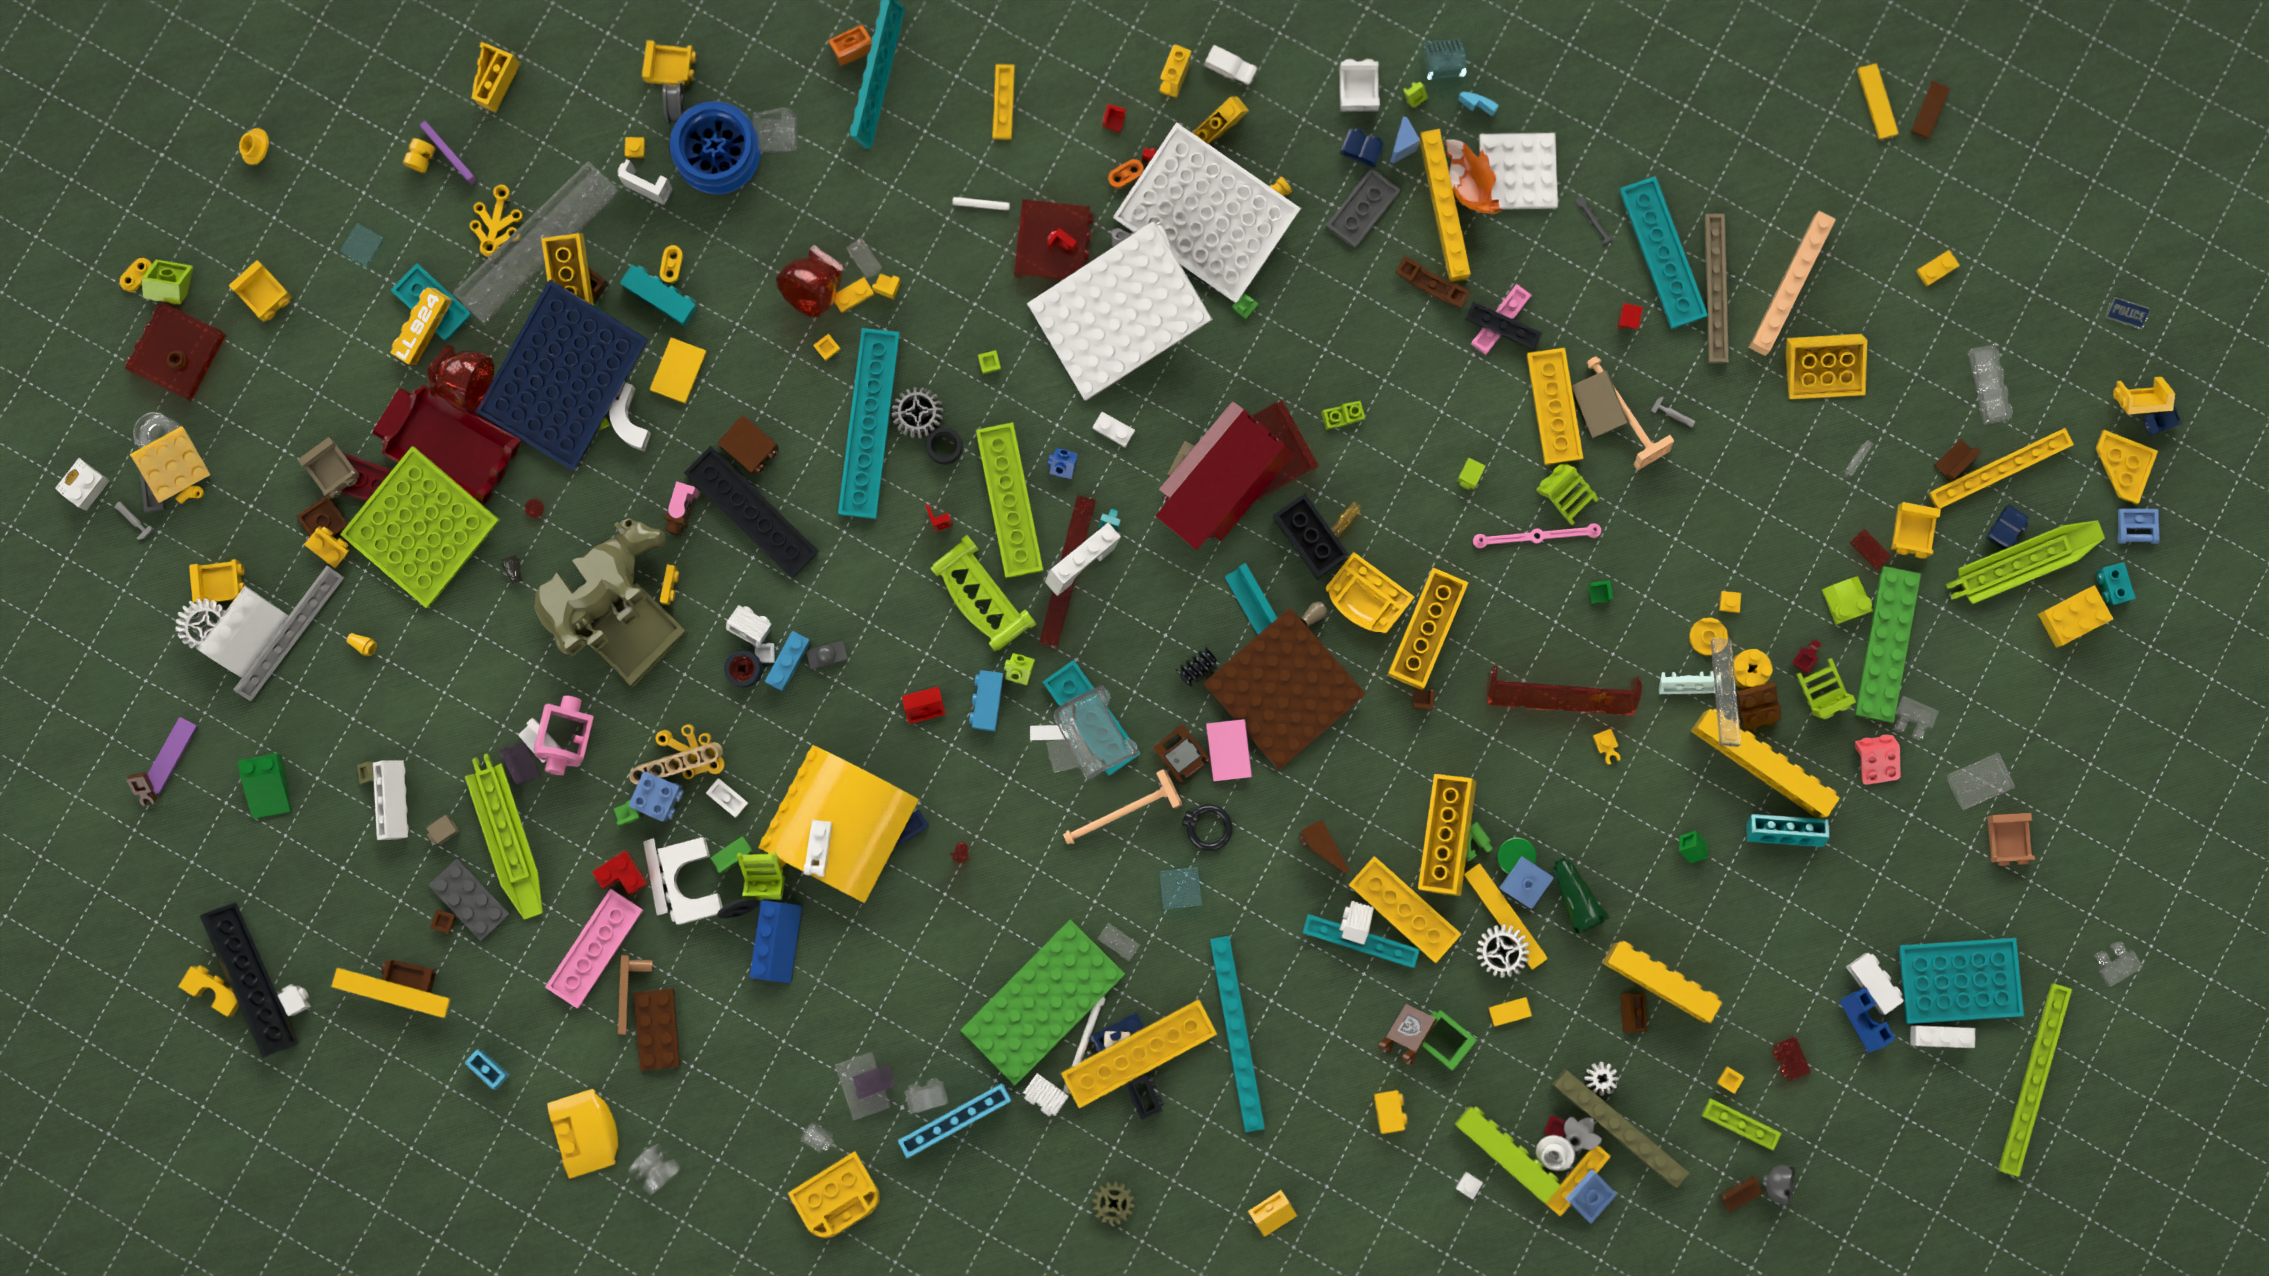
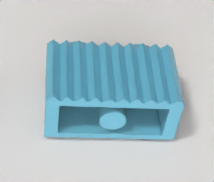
[465,1050,510,1089]

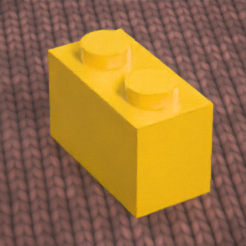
[1373,1090,1407,1134]

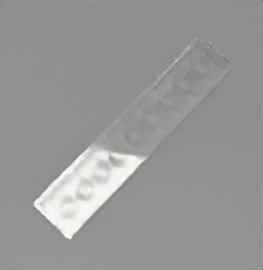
[453,161,619,324]

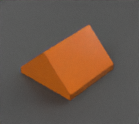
[828,25,872,66]

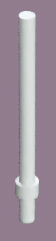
[1063,996,1106,1094]

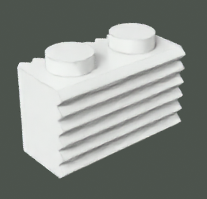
[726,605,772,648]
[1340,901,1374,944]
[1023,1073,1069,1116]

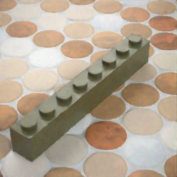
[1552,1070,1689,1188]

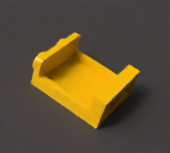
[642,40,696,87]
[1159,44,1191,98]
[229,260,292,322]
[2113,377,2175,414]
[1891,502,1941,559]
[189,559,245,604]

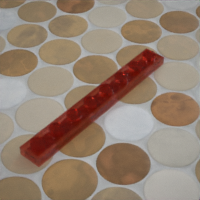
[1039,495,1096,647]

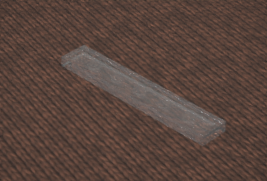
[1711,638,1741,747]

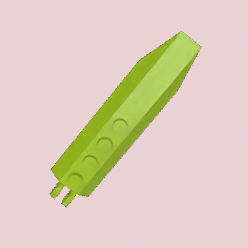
[1946,520,2105,604]
[465,753,543,920]

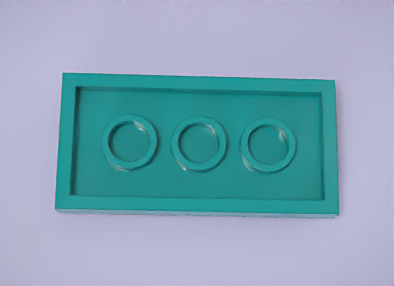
[391,263,472,342]

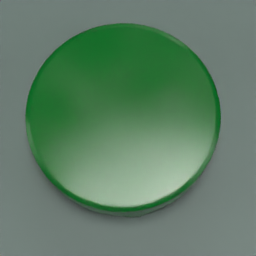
[1497,838,1536,875]

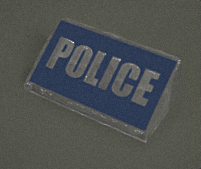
[2105,297,2151,329]

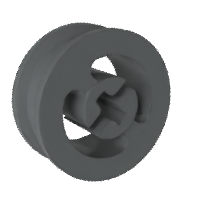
[663,82,686,124]

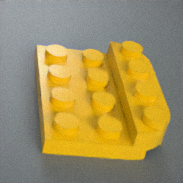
[788,1151,880,1238]

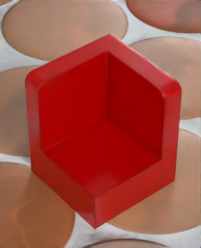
[1103,104,1126,133]
[1617,303,1643,329]

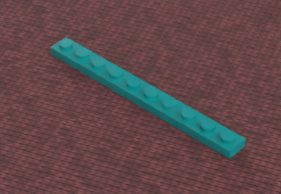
[1210,936,1265,1132]

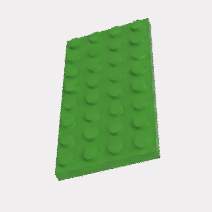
[961,919,1126,1086]

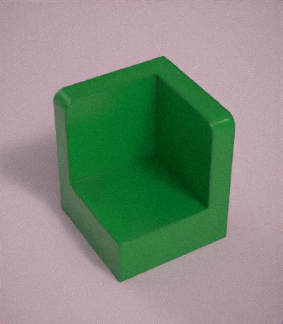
[1588,580,1613,605]
[1679,830,1708,863]

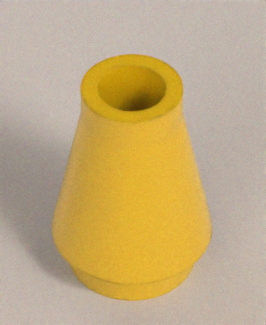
[346,633,377,656]

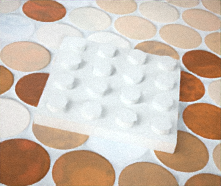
[1479,133,1558,209]

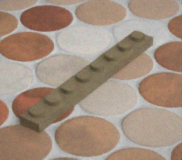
[1704,214,1729,363]

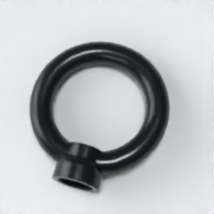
[1182,805,1233,851]

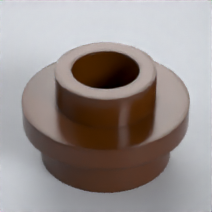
[167,351,187,370]

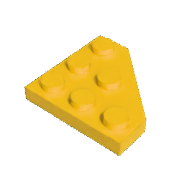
[2096,430,2158,504]

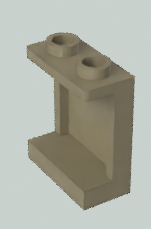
[298,437,360,499]

